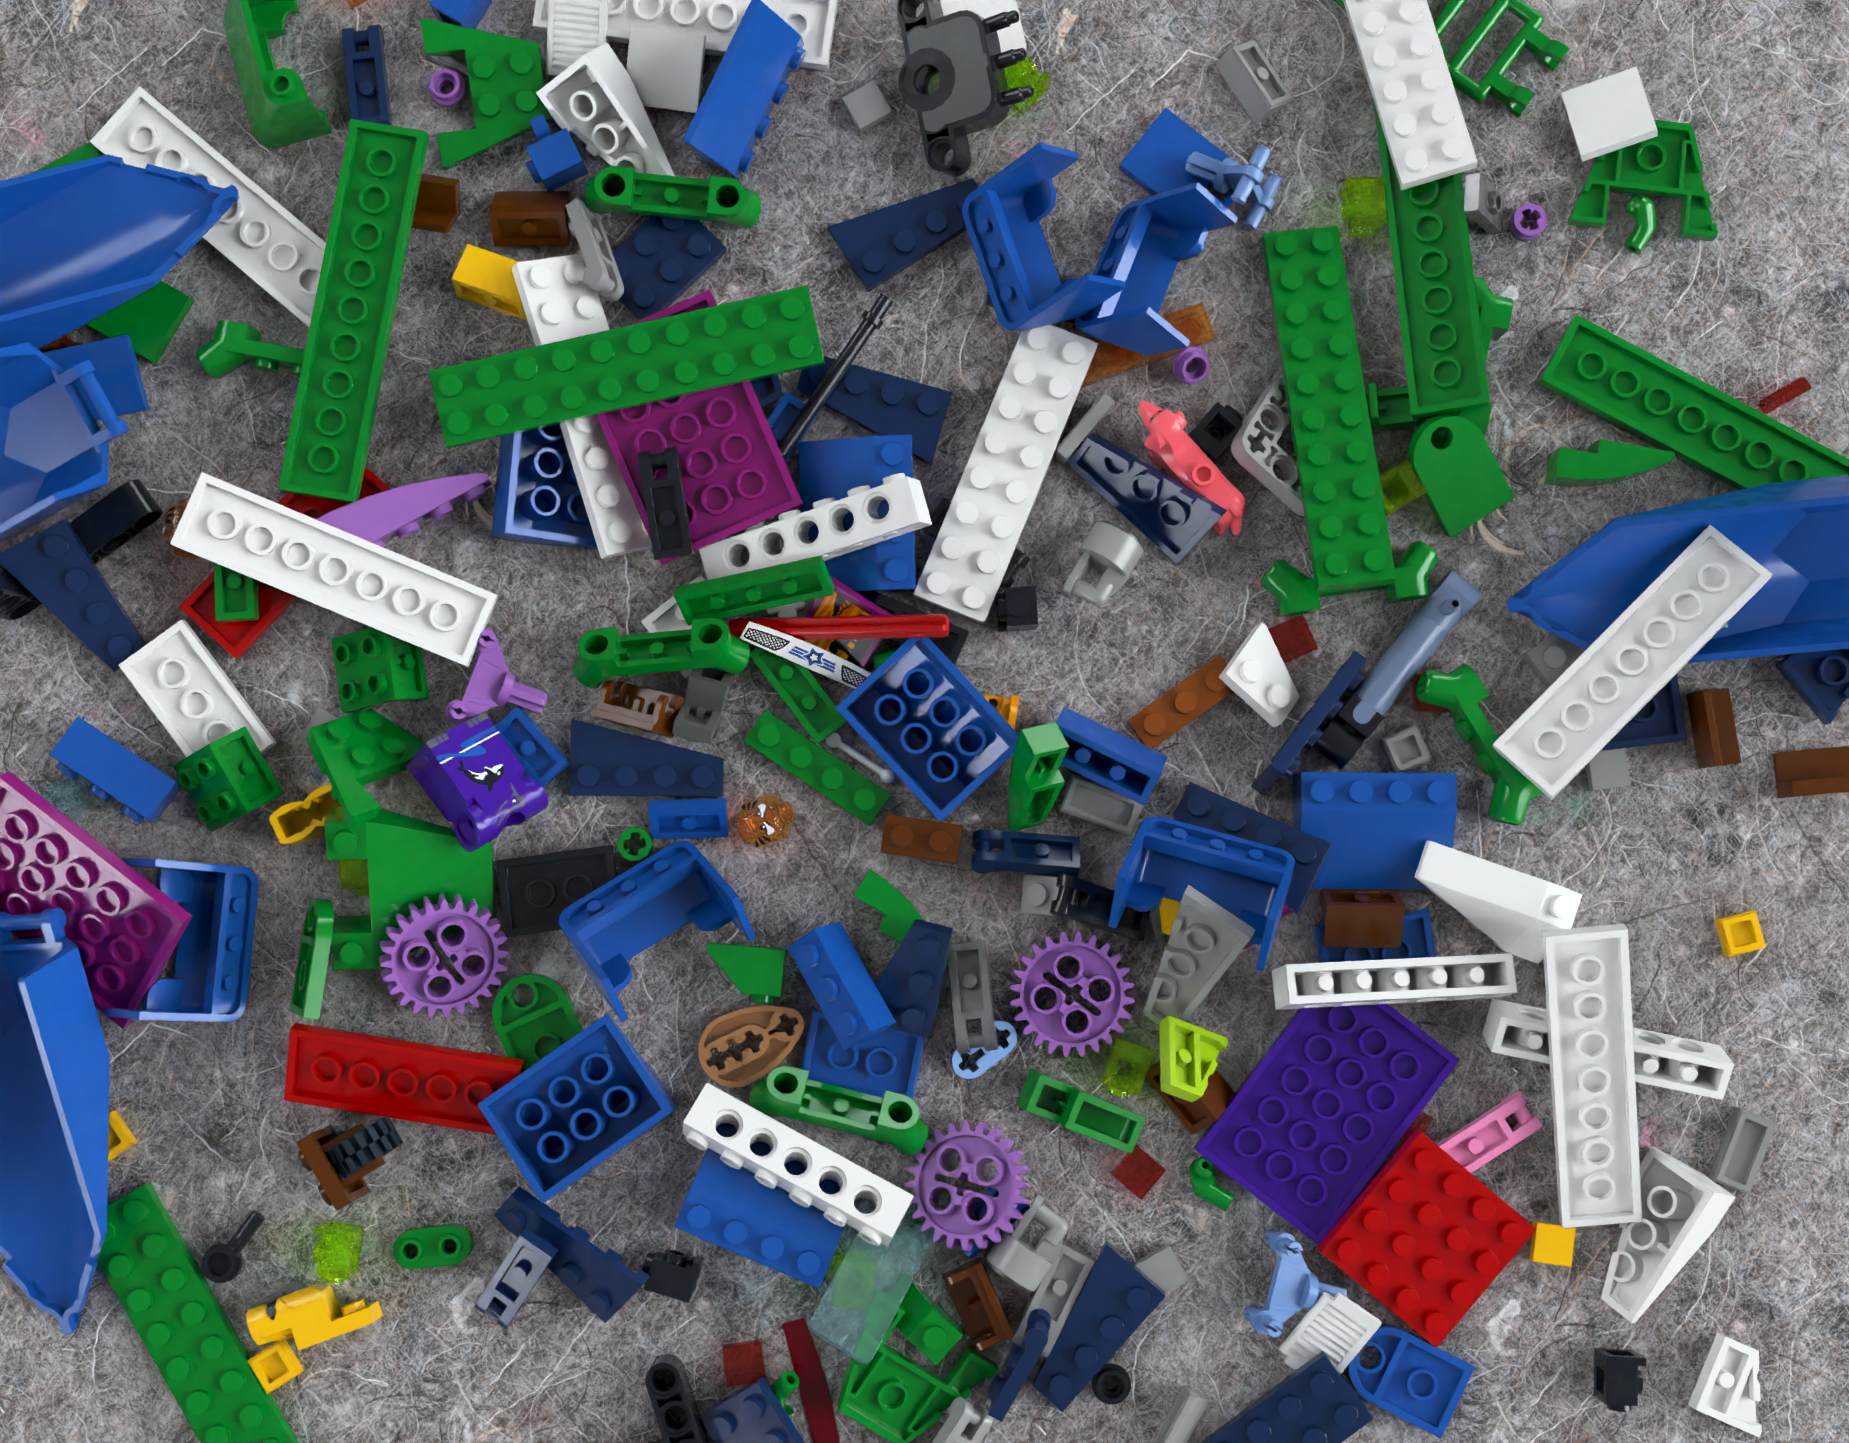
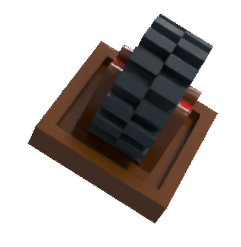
[296,1116,404,1211]

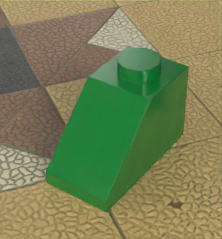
[707,942,787,1003]
[885,1273,963,1365]

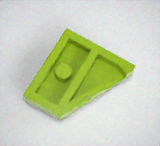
[1159,1015,1228,1102]

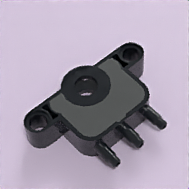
[897,0,1034,177]

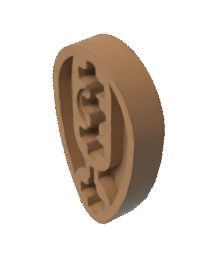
[698,1004,805,1087]

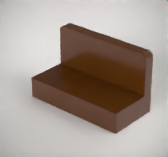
[412,174,460,233]
[489,191,570,246]
[1686,688,1742,769]
[1773,746,1849,798]
[1319,889,1405,948]
[1143,1060,1235,1135]

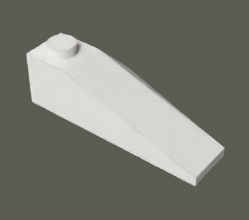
[536,43,675,176]
[1414,840,1582,964]
[1601,1147,1735,1323]

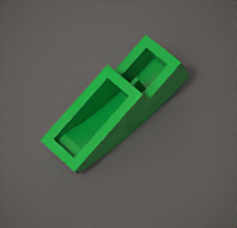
[1544,439,1675,487]
[1007,722,1069,832]
[854,869,948,966]
[1016,1068,1146,1154]

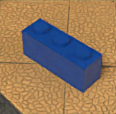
[1056,706,1167,806]
[49,717,182,824]
[788,922,896,1050]

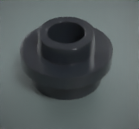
[1092,1363,1131,1404]

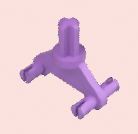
[444,628,547,724]

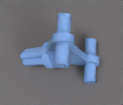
[1185,144,1282,231]
[1244,1229,1347,1337]

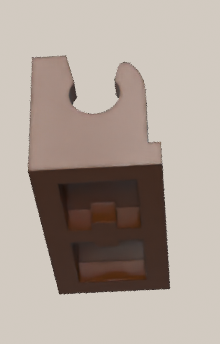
[591,681,685,738]
[942,1257,1014,1351]

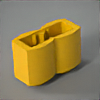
[269,784,341,845]

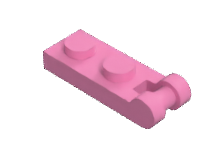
[1437,1091,1542,1173]

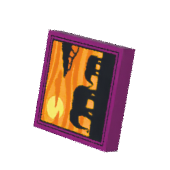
[803,576,891,669]

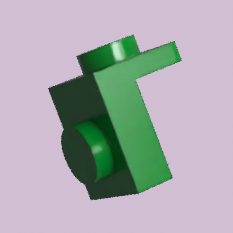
[1366,382,1419,431]

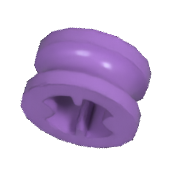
[1509,203,1547,241]

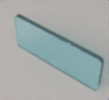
[808,1204,935,1364]

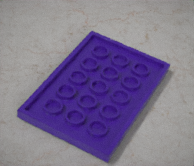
[1194,1004,1460,1245]

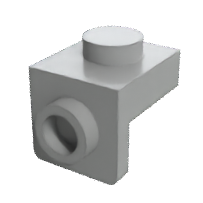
[1021,874,1080,916]

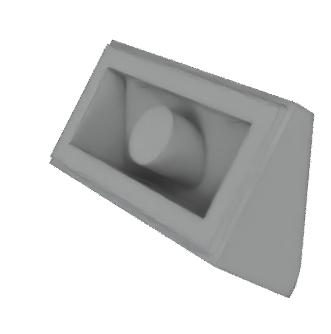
[1216,39,1294,124]
[1153,1385,1209,1443]

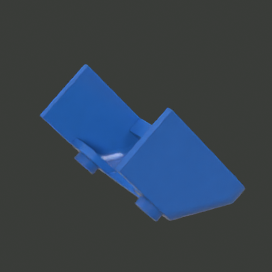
[962,142,1126,331]
[1075,182,1238,356]
[1108,816,1295,971]
[558,841,756,1022]
[105,858,259,1022]

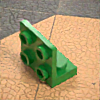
[331,627,429,713]
[174,726,284,832]

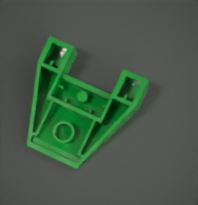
[324,807,495,970]

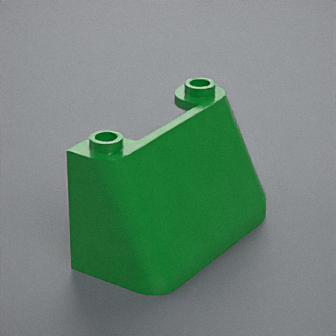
[223,0,332,148]

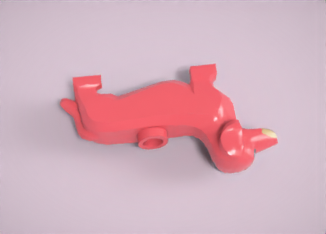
[1138,400,1247,536]

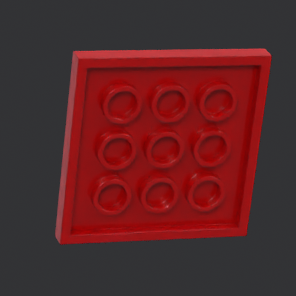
[1316,1128,1537,1348]

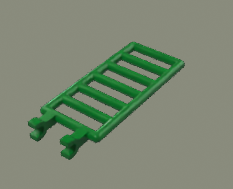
[1334,0,1570,117]

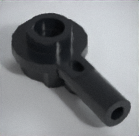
[202,1210,265,1283]

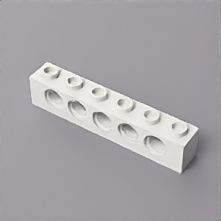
[699,473,932,580]
[1272,953,1517,1010]
[1482,998,1734,1100]
[682,1083,914,1247]

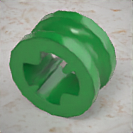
[617,827,654,862]

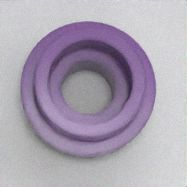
[428,69,466,107]
[1172,346,1209,384]

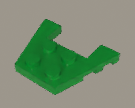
[420,19,550,170]
[1568,120,1718,242]
[306,708,425,828]
[837,1289,999,1443]

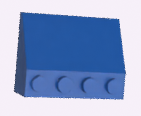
[683,0,806,179]
[491,424,598,549]
[798,435,916,593]
[835,637,1019,822]
[1293,772,1457,890]
[477,1013,679,1203]
[674,1123,855,1289]

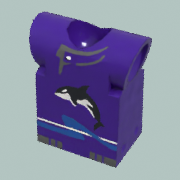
[406,712,549,852]

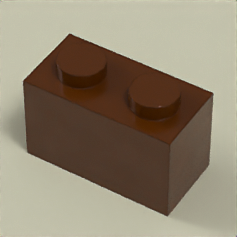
[880,814,963,864]

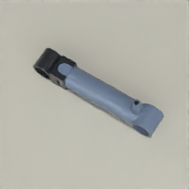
[1312,569,1482,769]

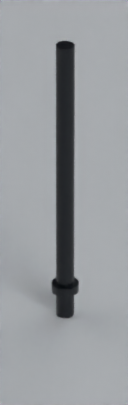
[778,294,893,461]

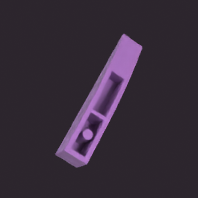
[316,472,492,548]

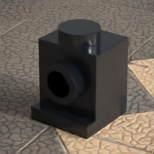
[1188,402,1243,464]
[996,586,1038,632]
[642,1249,704,1303]
[1593,1348,1646,1412]

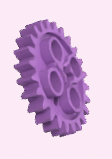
[378,893,509,1018]
[1009,931,1135,1057]
[905,1120,1031,1251]

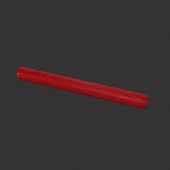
[729,614,950,640]

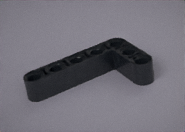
[0,479,163,620]
[645,1354,709,1443]

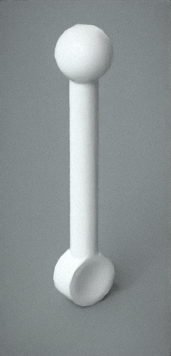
[826,733,895,783]

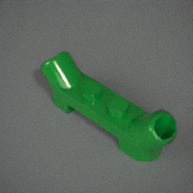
[585,166,761,229]
[1431,277,1513,447]
[196,320,305,379]
[1261,541,1439,617]
[573,618,750,688]
[1416,663,1543,826]
[750,1066,928,1156]

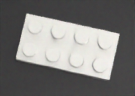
[118,620,277,757]

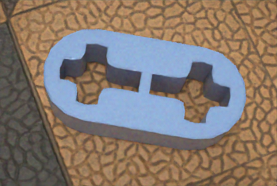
[952,1019,1017,1079]

